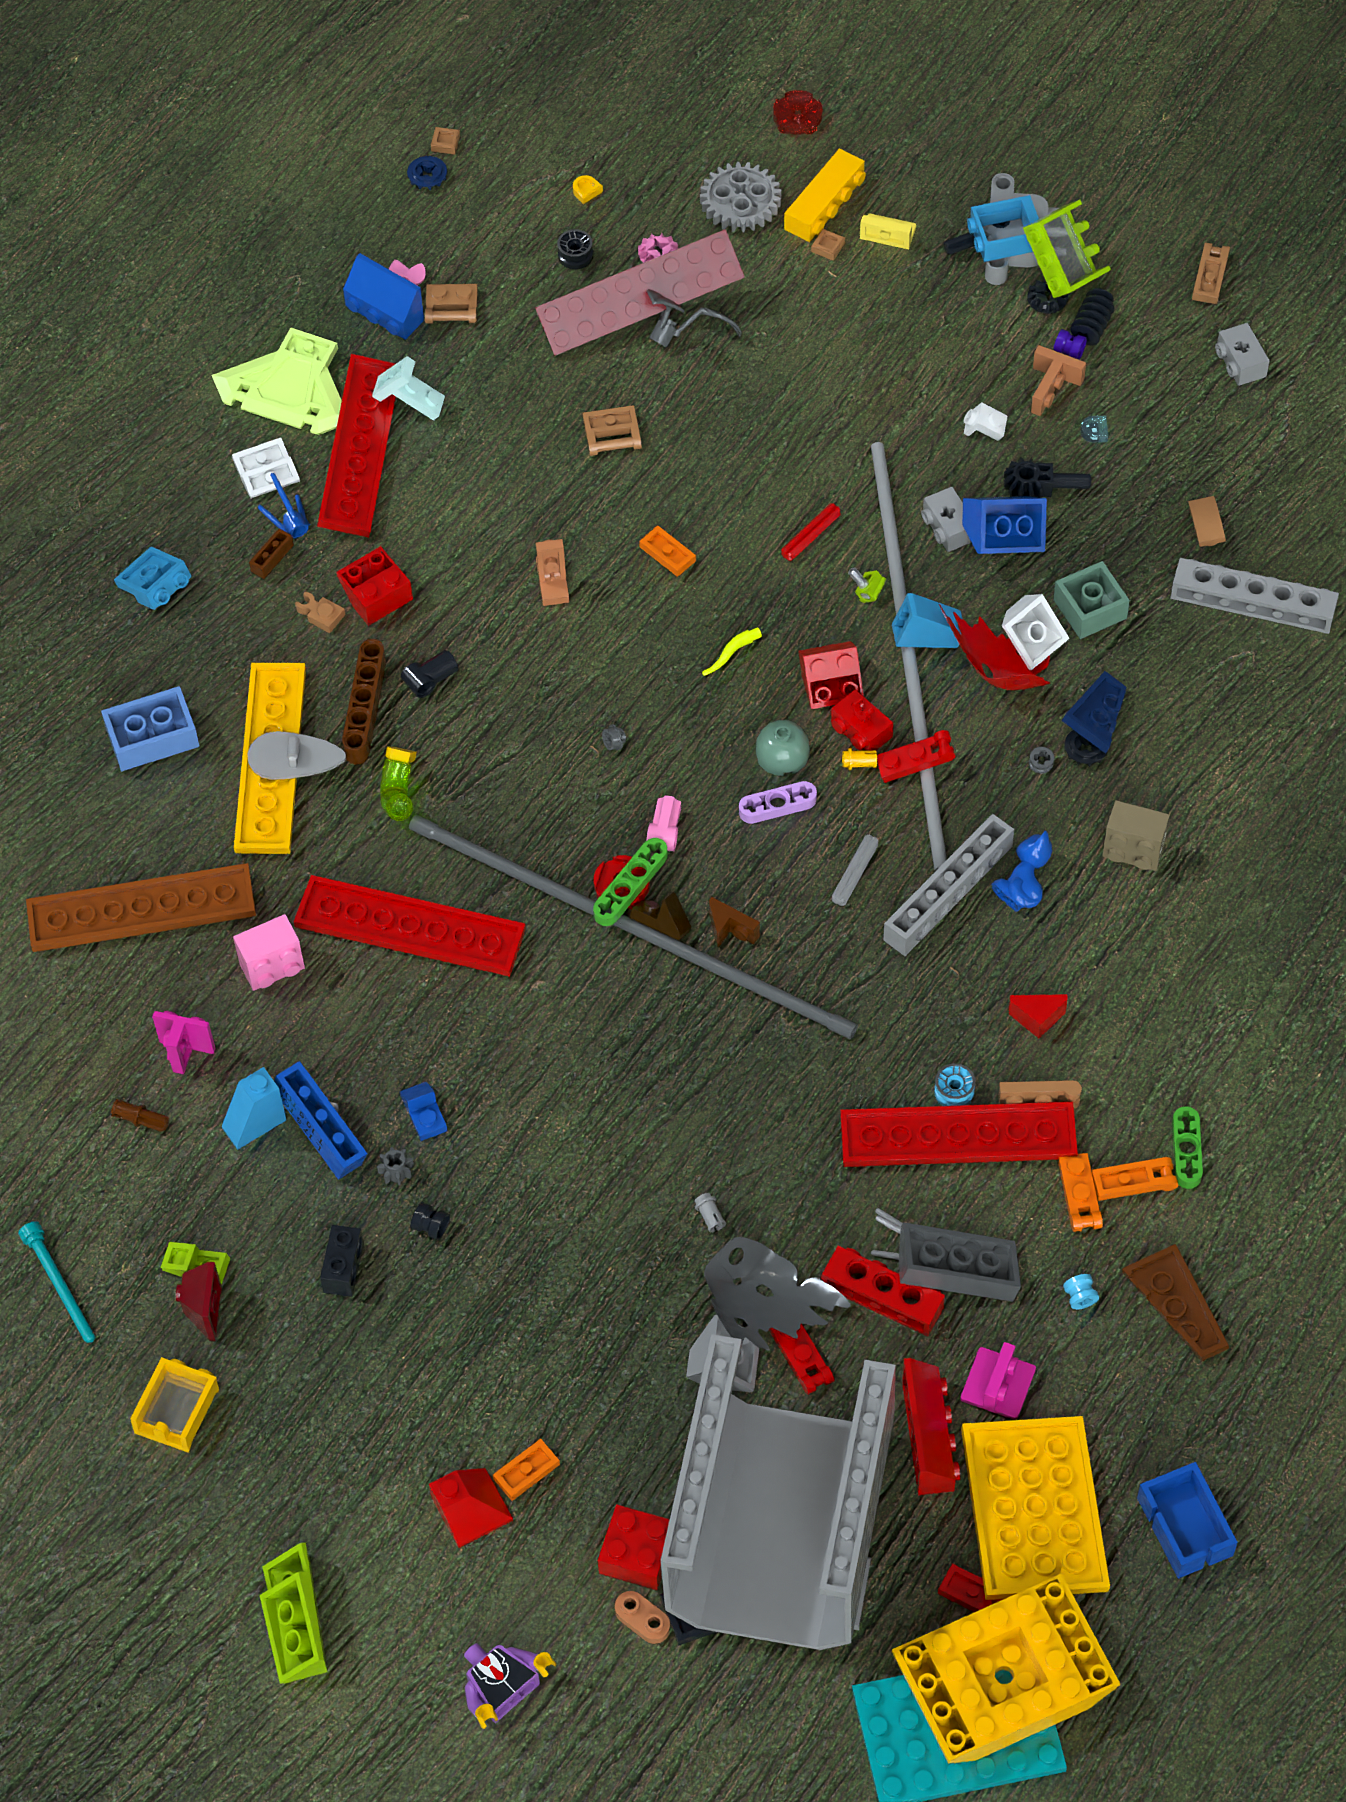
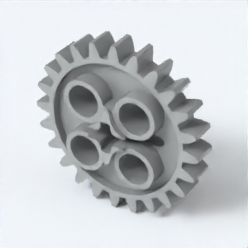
[700,162,781,232]

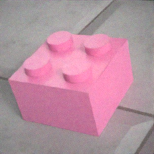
[233,914,305,991]

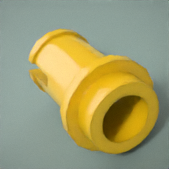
[842,748,877,770]

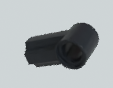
[401,650,459,698]

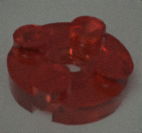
[773,90,823,134]

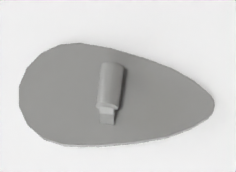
[247,731,346,780]

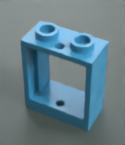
[967,195,1039,262]

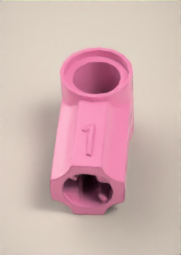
[646,796,681,851]

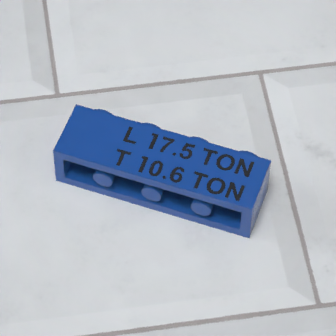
[274,1061,367,1180]

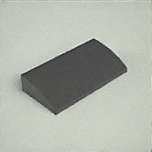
[899,1222,1021,1302]

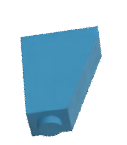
[892,593,962,648]
[222,1067,286,1150]

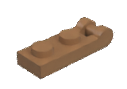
[1192,242,1230,304]
[998,1080,1082,1109]

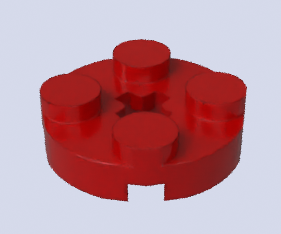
[594,855,650,910]

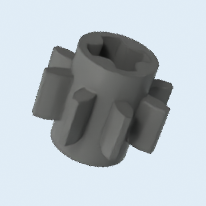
[377,1147,414,1185]

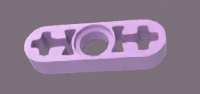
[739,781,817,824]

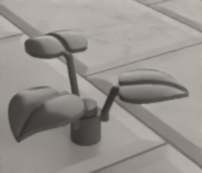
[647,289,742,347]

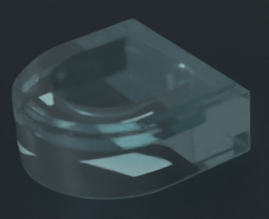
[1080,416,1108,443]

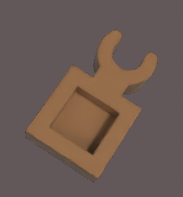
[295,592,345,633]

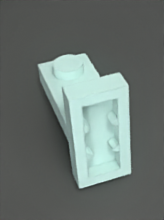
[372,356,445,420]

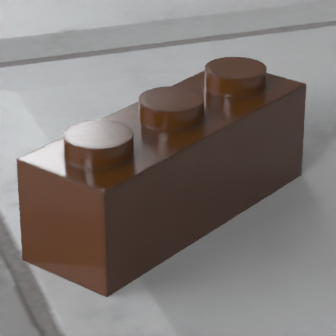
[249,529,294,579]

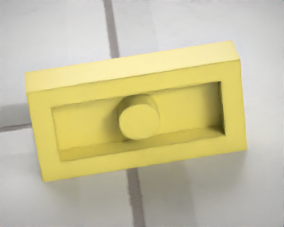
[860,214,916,250]

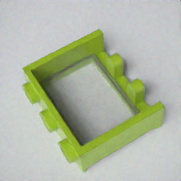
[1023,200,1111,298]

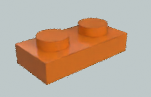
[639,526,696,577]
[493,1439,560,1501]

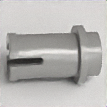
[695,1193,726,1233]

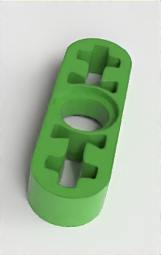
[1172,1106,1203,1189]

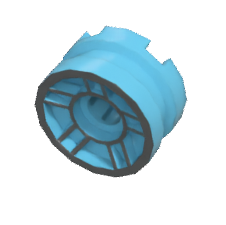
[934,1063,975,1106]

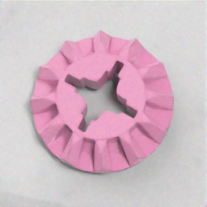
[638,233,678,263]

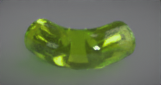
[380,759,413,821]

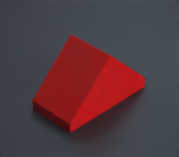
[1008,994,1068,1039]

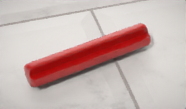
[781,503,841,561]

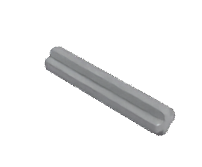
[832,834,878,906]

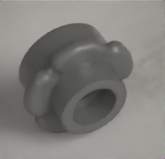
[602,724,626,751]

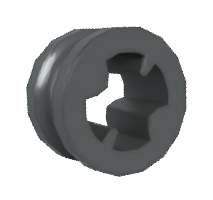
[1029,747,1054,774]

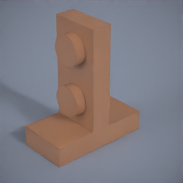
[1031,345,1086,416]
[536,539,569,606]

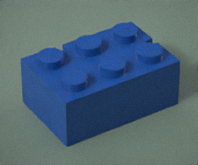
[1137,1462,1238,1579]

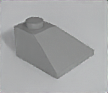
[686,1315,759,1392]

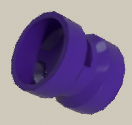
[1053,329,1087,360]

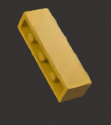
[784,148,866,242]

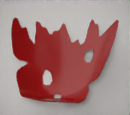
[939,604,1050,690]

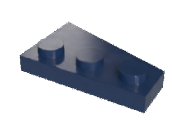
[1062,671,1127,754]

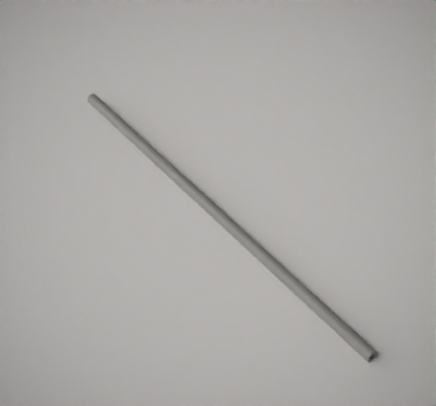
[871,442,947,871]

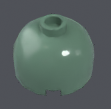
[756,720,810,776]

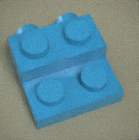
[114,547,192,610]

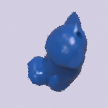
[992,831,1053,912]

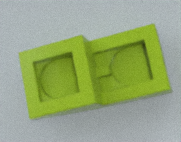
[161,1242,230,1285]

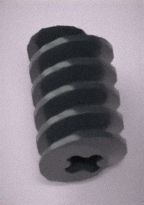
[1070,288,1115,346]

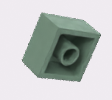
[1053,561,1130,639]

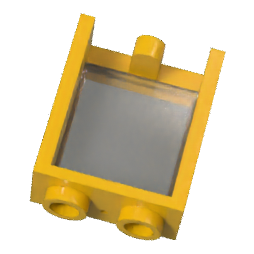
[130,1357,219,1453]

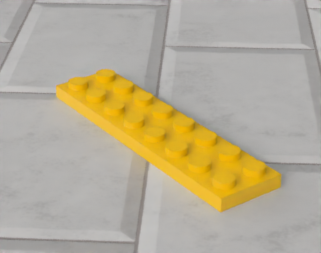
[234,663,306,854]

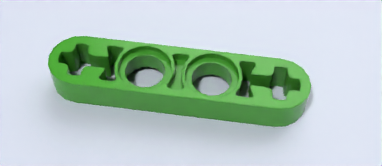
[593,838,668,926]

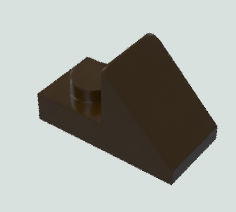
[629,892,691,940]

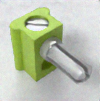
[848,567,886,603]

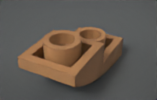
[1188,496,1226,547]

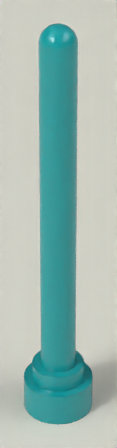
[18,1221,95,1343]

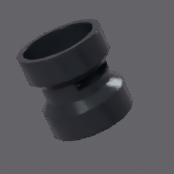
[410,1202,450,1241]

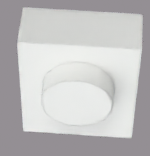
[964,402,1007,441]

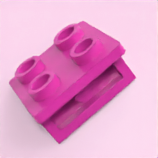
[152,1011,216,1074]
[961,1342,1036,1420]

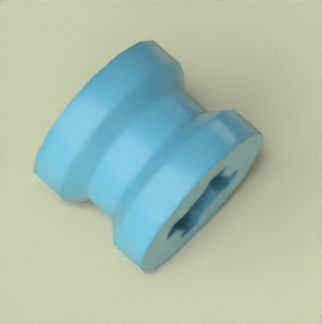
[1063,1274,1099,1310]

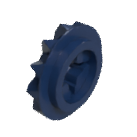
[407,156,447,190]

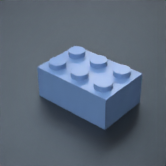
[101,686,200,771]

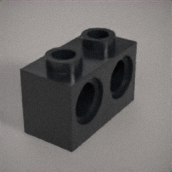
[320,1225,364,1297]

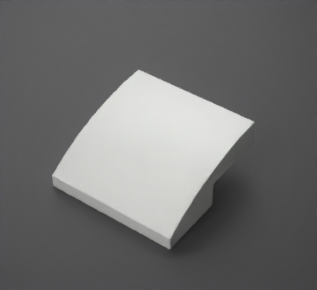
[232,438,300,498]

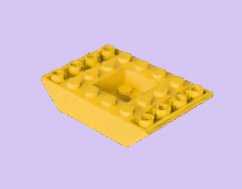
[892,1574,1120,1764]

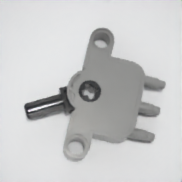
[943,173,1067,285]

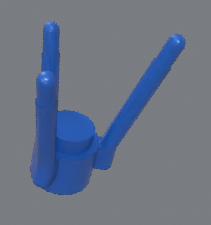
[258,473,310,538]

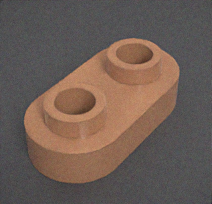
[615,1591,670,1644]

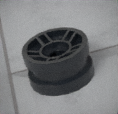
[557,229,593,270]

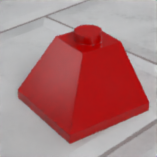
[429,1468,513,1548]

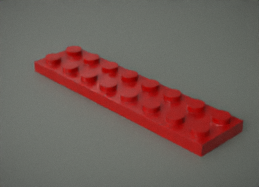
[317,354,396,538]
[294,875,526,977]
[840,1102,1078,1167]

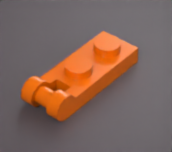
[1058,1153,1103,1232]
[1092,1157,1179,1201]

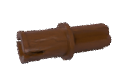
[111,1099,169,1132]

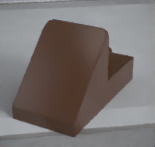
[709,897,760,947]

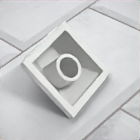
[1002,594,1069,670]

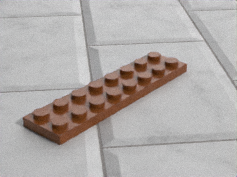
[26,863,256,952]

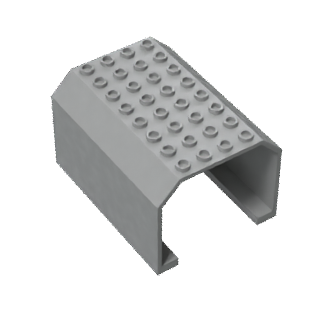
[661,1334,896,1650]

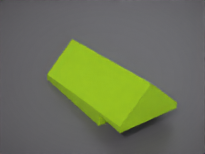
[260,1542,328,1684]

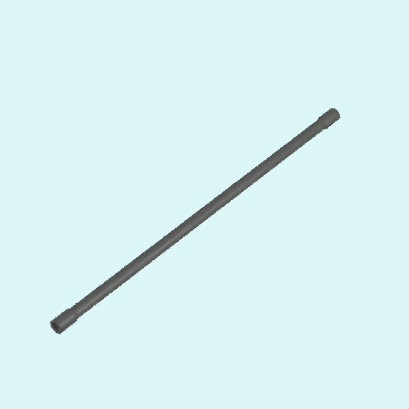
[409,814,858,1040]

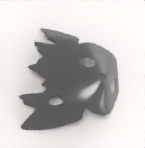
[704,1237,851,1351]

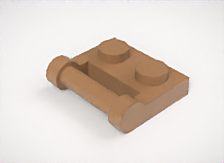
[425,284,478,324]
[583,405,642,456]

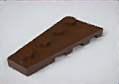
[1122,1244,1229,1361]

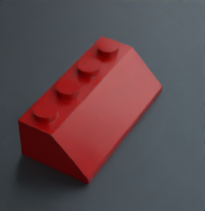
[902,1358,960,1495]

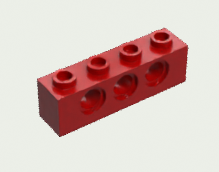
[822,1246,945,1337]

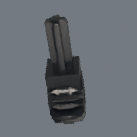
[1004,457,1092,498]

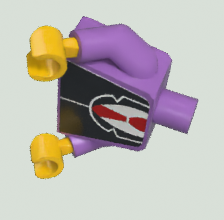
[464,1643,557,1729]

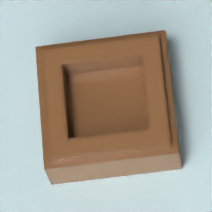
[431,127,460,154]
[811,229,845,261]

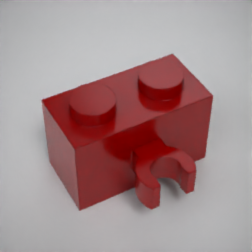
[831,690,893,751]

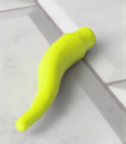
[702,627,762,676]

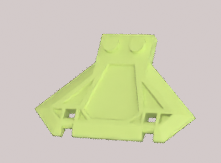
[212,328,342,435]

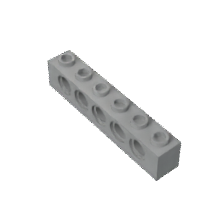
[1170,558,1339,634]
[883,814,1014,956]

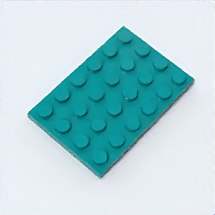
[852,1670,1067,1802]

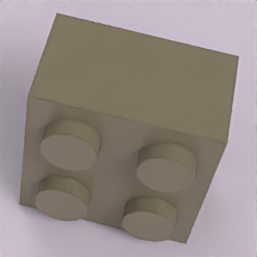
[1102,800,1170,871]

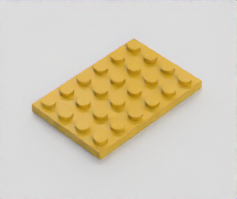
[961,1416,1110,1600]

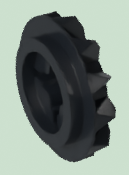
[1027,280,1068,314]
[1064,730,1108,767]

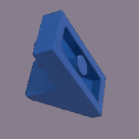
[400,1082,448,1141]

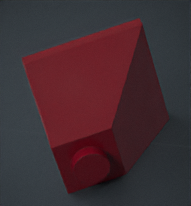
[176,1262,222,1341]

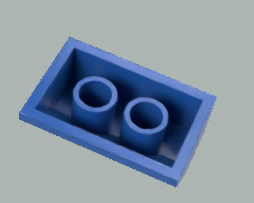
[343,253,424,340]
[962,497,1047,554]

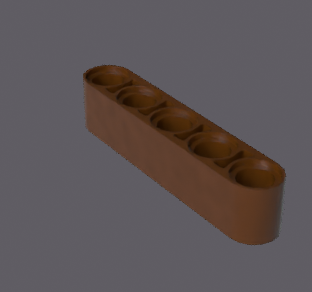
[342,639,386,765]

